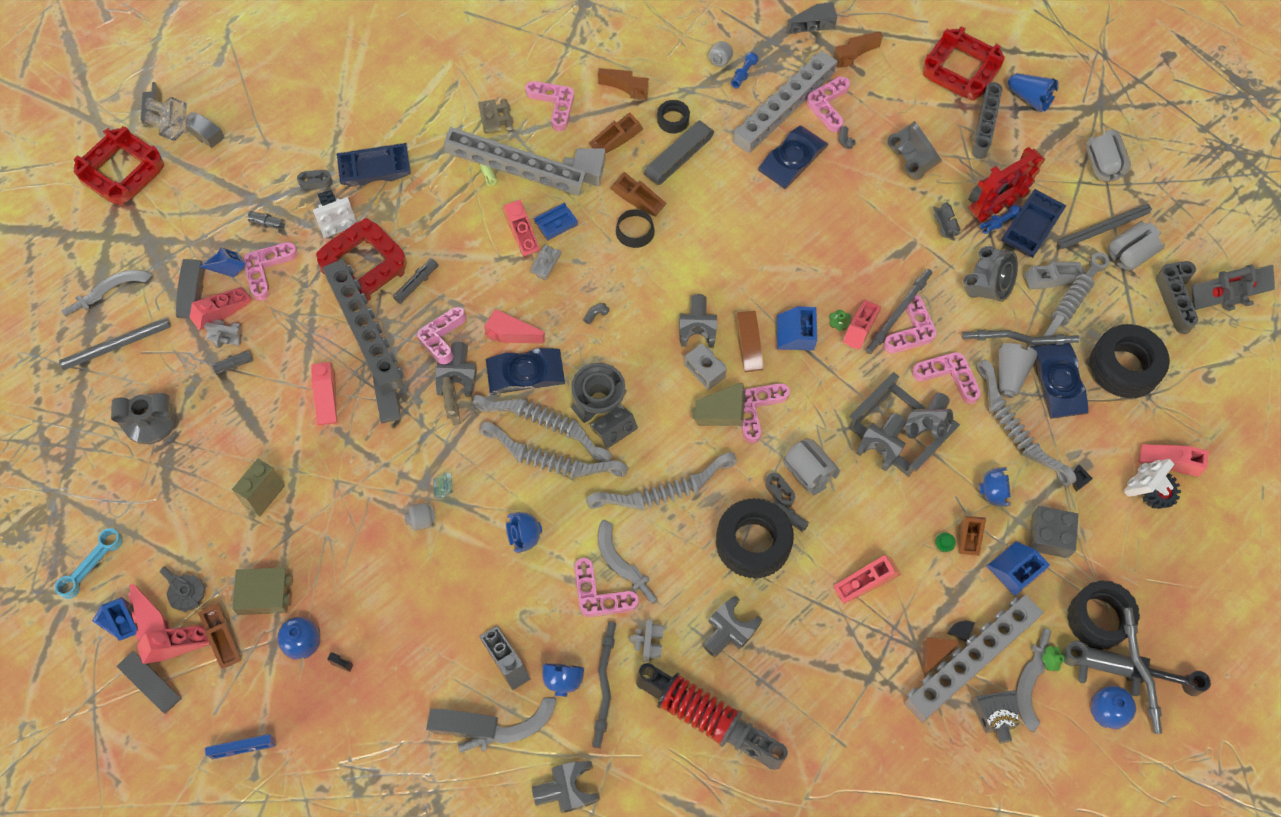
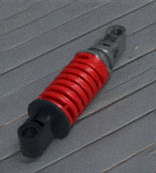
[635,663,788,770]

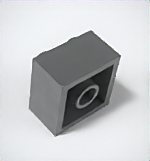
[1029,506,1079,559]

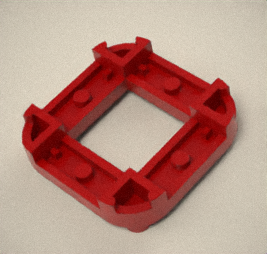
[923,26,1005,101]
[73,126,164,206]
[968,147,1045,223]
[316,218,406,301]

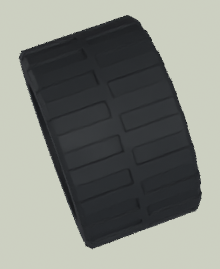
[1067,580,1140,650]

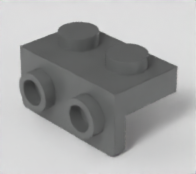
[590,405,638,448]

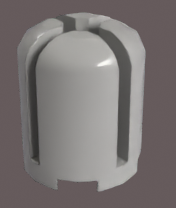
[1085,130,1131,181]
[1109,220,1165,271]
[784,438,841,495]

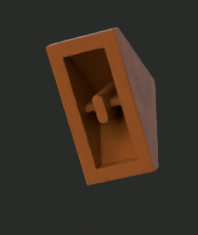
[959,516,986,556]
[923,637,959,674]

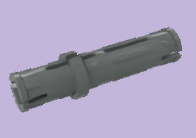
[393,258,439,304]

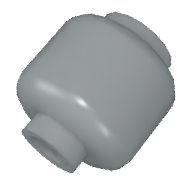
[709,41,733,67]
[404,503,435,531]

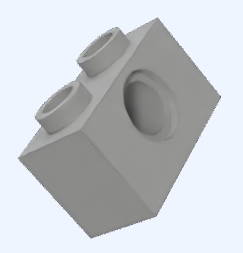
[684,344,727,390]

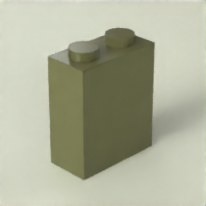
[232,458,285,517]
[232,567,292,615]

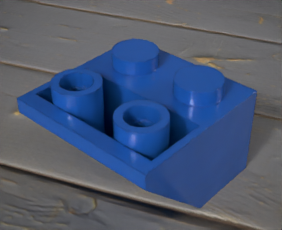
[777,306,817,351]
[987,542,1050,596]

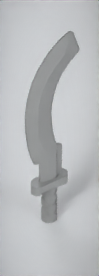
[61,270,152,317]
[598,520,658,604]
[1016,628,1051,732]
[458,698,556,753]

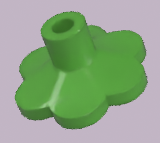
[829,310,851,331]
[1042,646,1064,671]

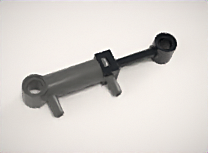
[1061,641,1211,696]

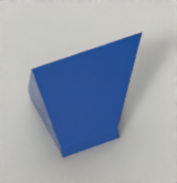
[199,247,246,278]
[92,597,138,641]

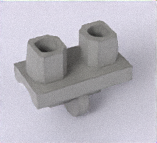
[530,244,562,280]
[204,319,241,348]
[629,619,664,662]

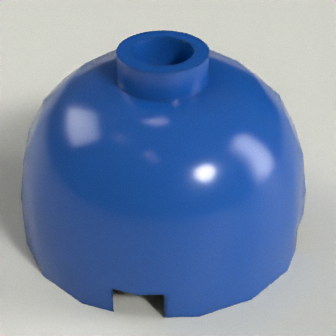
[979,467,1011,507]
[506,512,542,553]
[277,617,320,660]
[542,664,585,697]
[1090,686,1136,730]

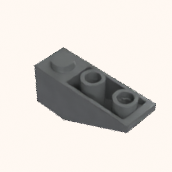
[786,2,837,34]
[479,626,530,691]

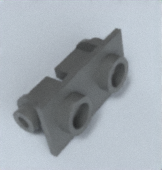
[933,202,961,241]

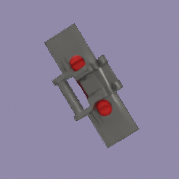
[1191,264,1275,311]

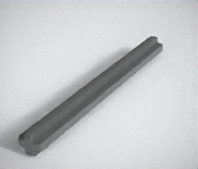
[1057,204,1152,249]
[59,318,171,370]

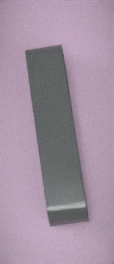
[972,82,1002,159]
[644,120,714,185]

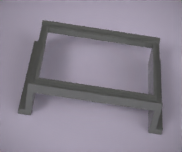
[849,372,960,477]

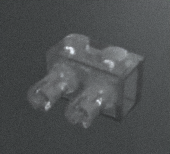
[144,97,187,141]

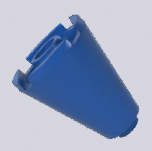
[1008,73,1059,112]

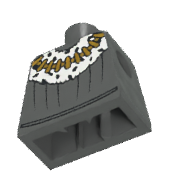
[971,690,1019,744]

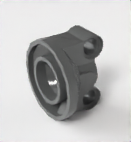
[887,121,942,180]
[963,246,1018,302]
[571,363,627,423]
[111,393,177,445]

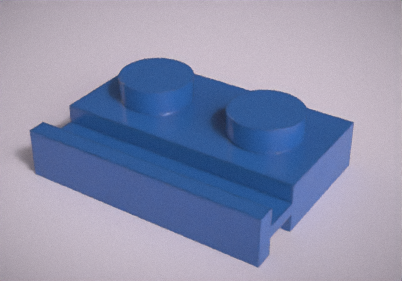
[534,203,578,241]

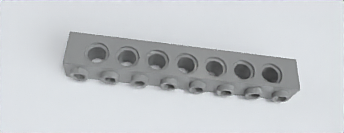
[734,50,837,154]
[444,127,586,196]
[904,595,1044,723]

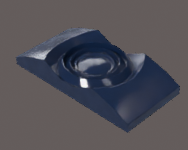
[758,125,828,190]
[336,143,411,186]
[1001,189,1067,258]
[1032,343,1089,419]
[486,348,565,395]

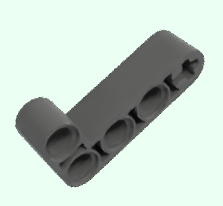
[1156,261,1198,334]

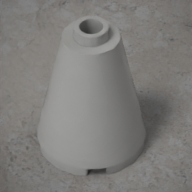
[999,343,1038,398]

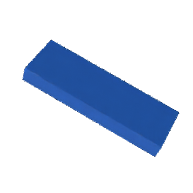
[205,734,276,760]

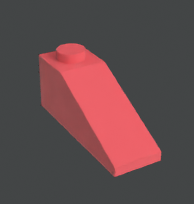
[843,300,881,350]
[484,309,545,343]
[311,362,337,425]
[834,555,901,604]

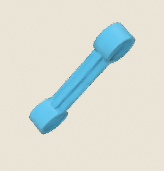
[55,528,123,599]

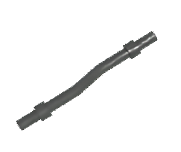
[866,269,933,354]
[962,329,1079,345]
[1123,607,1162,734]
[592,622,616,749]

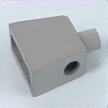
[564,149,606,186]

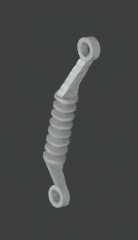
[1029,252,1110,348]
[976,359,1076,486]
[471,395,612,463]
[479,422,628,479]
[586,452,737,510]

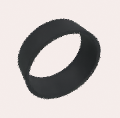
[616,209,655,248]

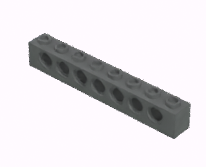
[322,259,405,395]

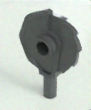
[160,566,205,612]

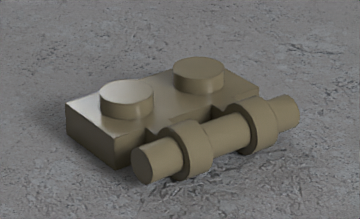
[478,99,514,134]
[441,377,461,425]

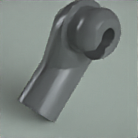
[838,126,856,149]
[583,303,609,324]

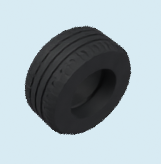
[1090,324,1170,398]
[716,498,794,579]

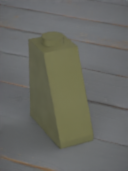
[692,383,746,426]

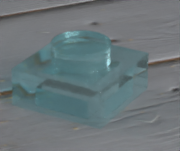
[433,473,453,499]

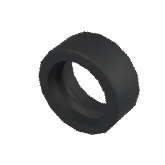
[657,100,690,134]

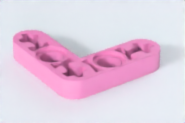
[807,77,850,132]
[525,81,574,131]
[243,242,297,301]
[884,295,937,353]
[417,307,467,364]
[912,353,981,404]
[741,384,790,443]
[575,558,639,617]

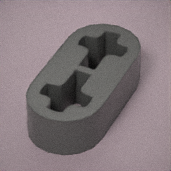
[297,170,332,189]
[765,473,795,508]

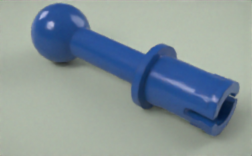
[731,52,758,89]
[980,205,1022,234]

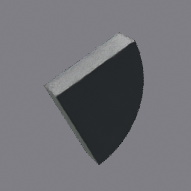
[1072,464,1093,492]
[947,621,975,642]
[327,652,353,672]

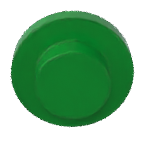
[935,533,956,552]

